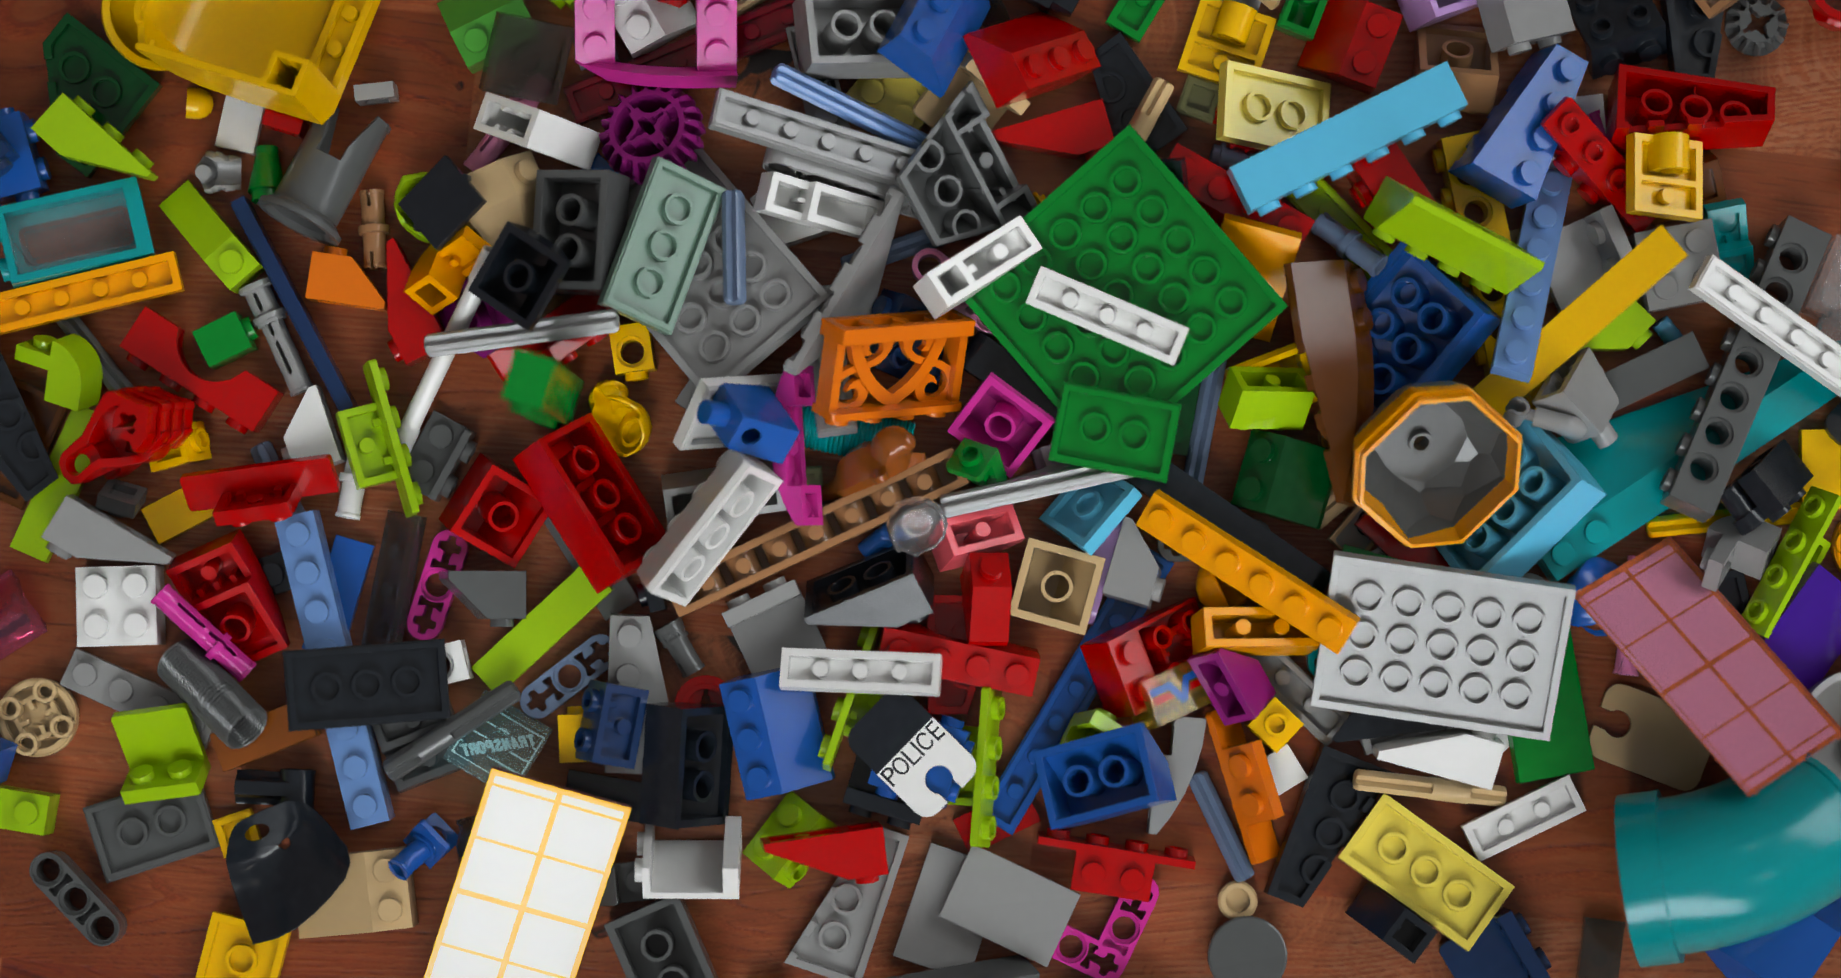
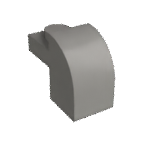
[1700,516,1782,592]

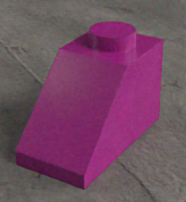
[1188,648,1276,726]

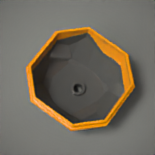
[1352,381,1522,548]

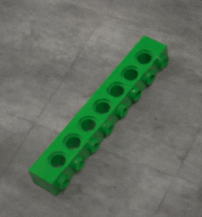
[501,349,585,430]

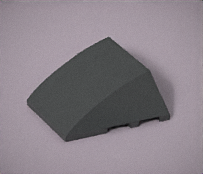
[896,81,1038,246]

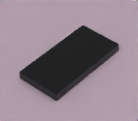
[282,639,450,732]

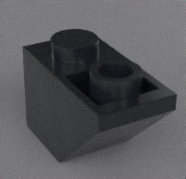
[1345,881,1438,964]

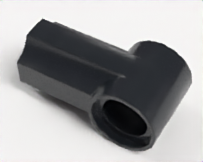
[234,768,316,809]

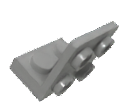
[1549,205,1632,313]

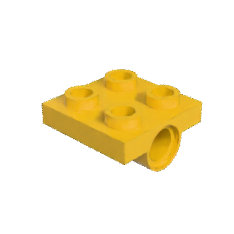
[1176,0,1277,84]
[1626,132,1703,222]

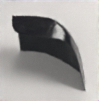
[226,800,351,945]

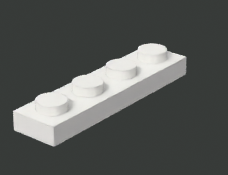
[1025,266,1190,366]
[779,647,943,697]

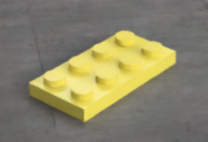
[1337,793,1515,952]

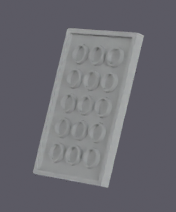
[627,148,830,387]
[1310,550,1576,741]

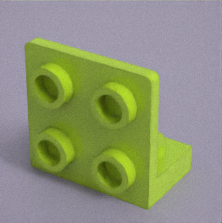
[111,703,211,805]

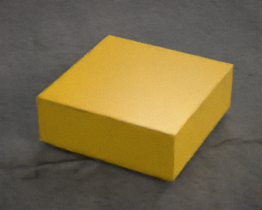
[212,808,262,858]

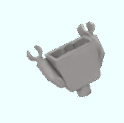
[1502,347,1619,449]

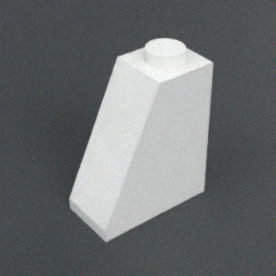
[473,91,600,170]

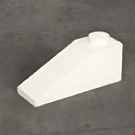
[913,215,1042,320]
[1371,728,1505,790]

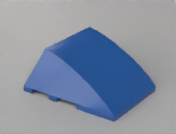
[1705,897,1841,978]

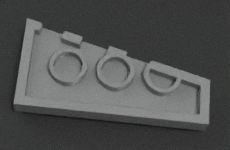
[604,613,668,774]
[784,827,910,978]

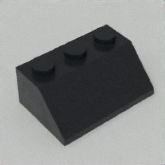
[639,702,733,829]

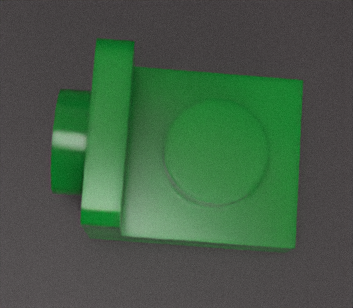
[946,438,1008,486]

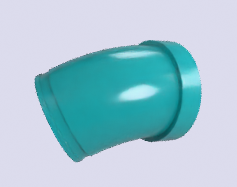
[1614,755,1841,968]

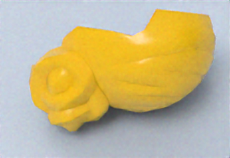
[588,379,652,457]

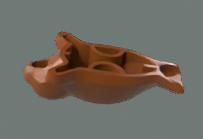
[821,425,926,501]

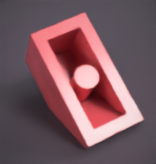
[927,504,1025,572]

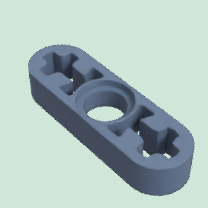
[520,634,609,719]

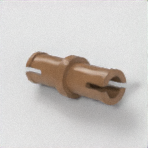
[358,189,390,271]

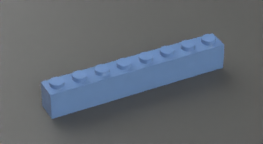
[274,510,395,830]

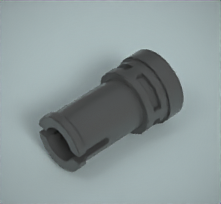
[654,617,705,679]

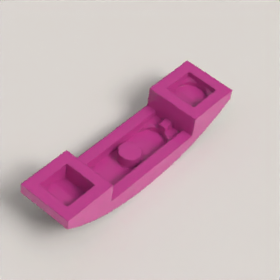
[772,365,823,526]

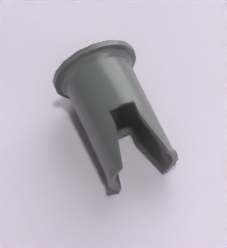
[257,107,392,246]

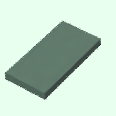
[597,156,726,336]

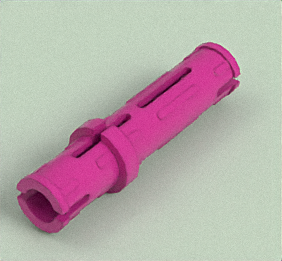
[150,583,257,683]

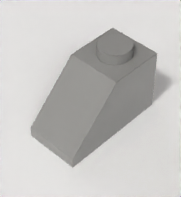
[1102,516,1166,610]

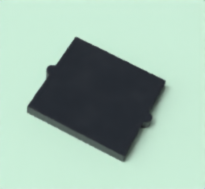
[398,155,487,251]

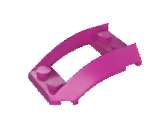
[574,0,738,88]

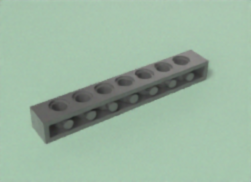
[1659,215,1832,523]

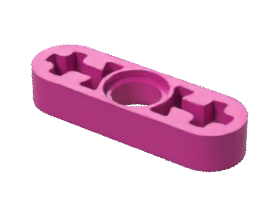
[407,530,469,640]

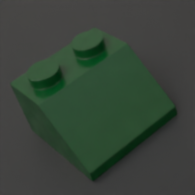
[1231,429,1332,530]

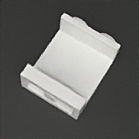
[634,816,742,899]

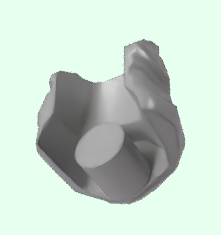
[195,150,242,194]

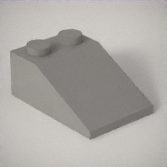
[41,494,177,564]

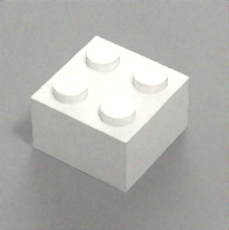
[75,565,166,647]

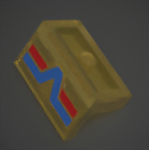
[1131,660,1211,729]

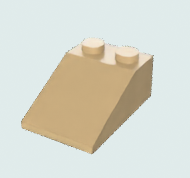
[298,846,419,939]

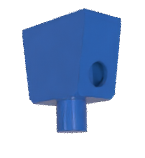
[697,383,800,464]

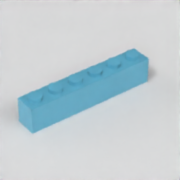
[1227,61,1468,217]

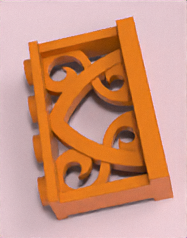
[811,309,975,427]

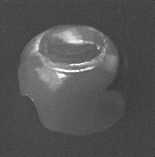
[887,496,948,557]

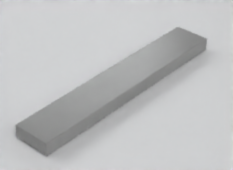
[708,88,916,189]

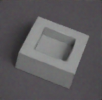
[353,81,399,106]

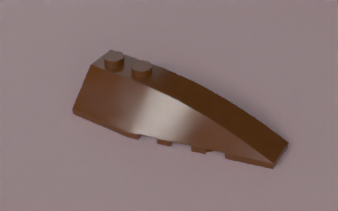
[1284,260,1374,507]

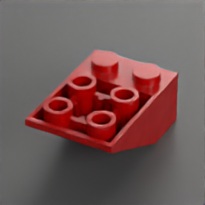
[1080,596,1200,718]

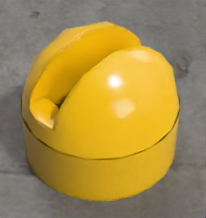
[186,87,214,119]

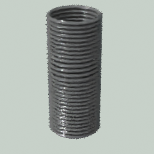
[157,639,268,749]

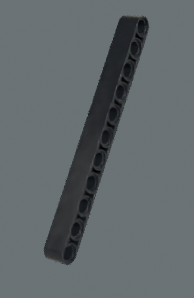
[964,331,1331,593]

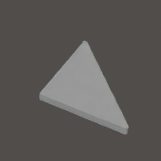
[783,185,905,376]

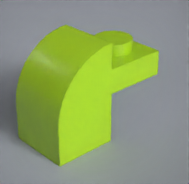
[14,333,103,412]

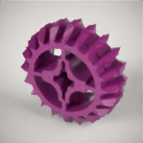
[599,85,706,186]

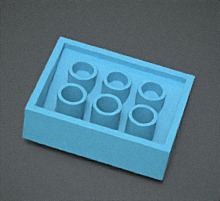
[1435,419,1606,577]

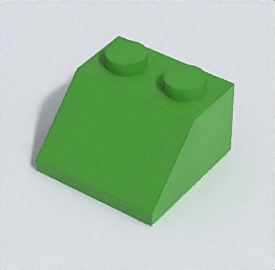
[437,0,543,74]

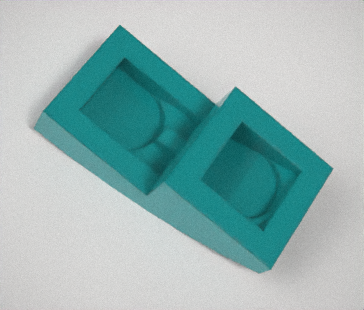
[1703,197,1754,282]

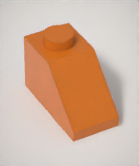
[305,246,387,312]

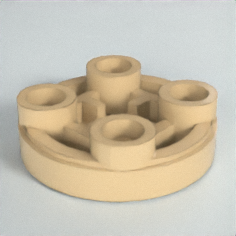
[0,678,79,757]

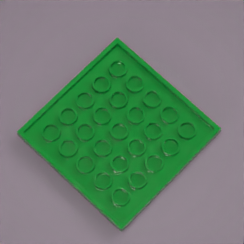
[965,124,1288,409]

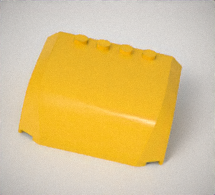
[134,0,381,125]

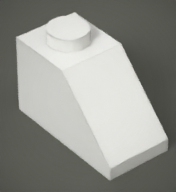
[281,385,346,466]

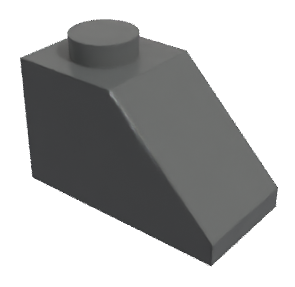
[439,571,526,627]

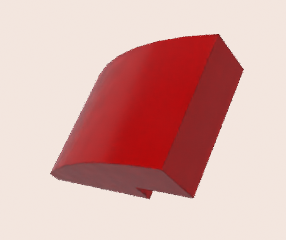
[165,528,291,673]

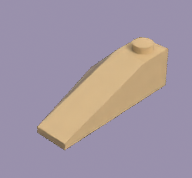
[465,150,570,318]

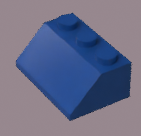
[877,0,991,98]
[719,668,835,801]
[1033,722,1177,830]

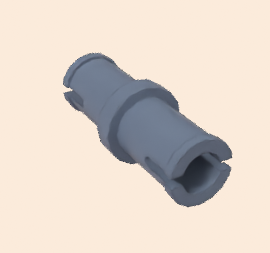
[1311,212,1388,277]

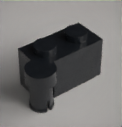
[1720,439,1813,536]

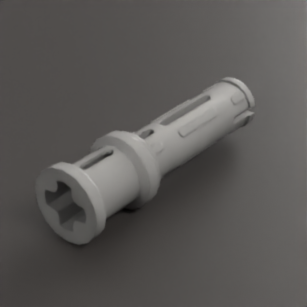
[238,277,314,397]

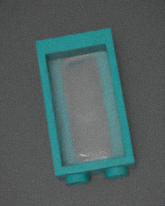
[0,176,156,289]

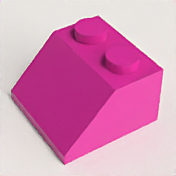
[947,372,1056,478]

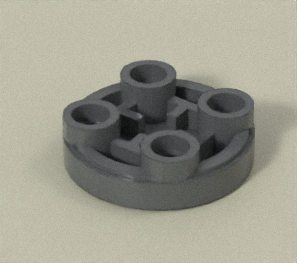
[1207,916,1287,978]

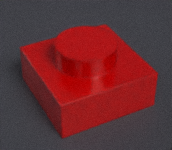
[261,109,309,139]

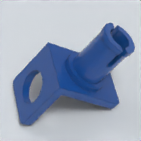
[388,813,461,881]

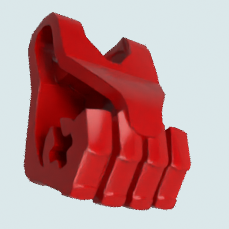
[59,386,195,484]

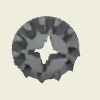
[1724,0,1789,56]

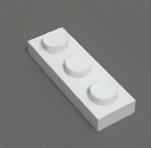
[1460,775,1587,862]

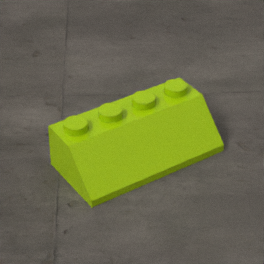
[1363,176,1545,295]

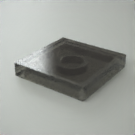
[479,11,574,105]

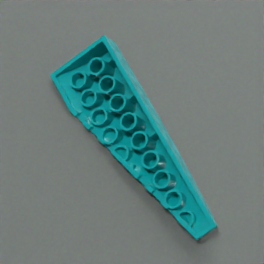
[1537,340,1841,582]

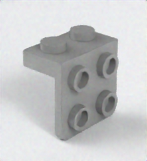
[721,576,826,673]

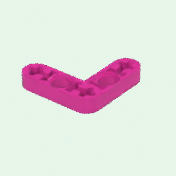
[1052,880,1159,978]

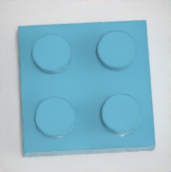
[1039,480,1143,556]

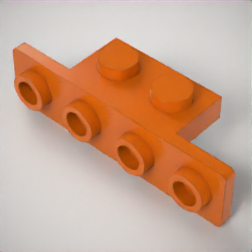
[1205,710,1285,865]

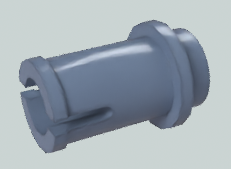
[1209,142,1258,171]

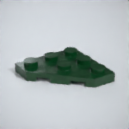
[43,12,163,179]

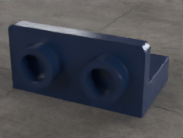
[574,680,649,769]

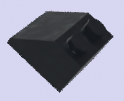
[468,221,572,332]

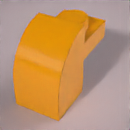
[404,225,492,315]

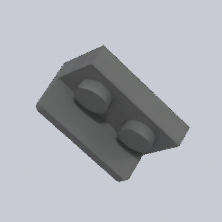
[408,410,478,502]

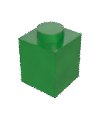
[192,311,259,370]

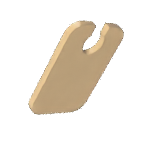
[1589,684,1710,791]

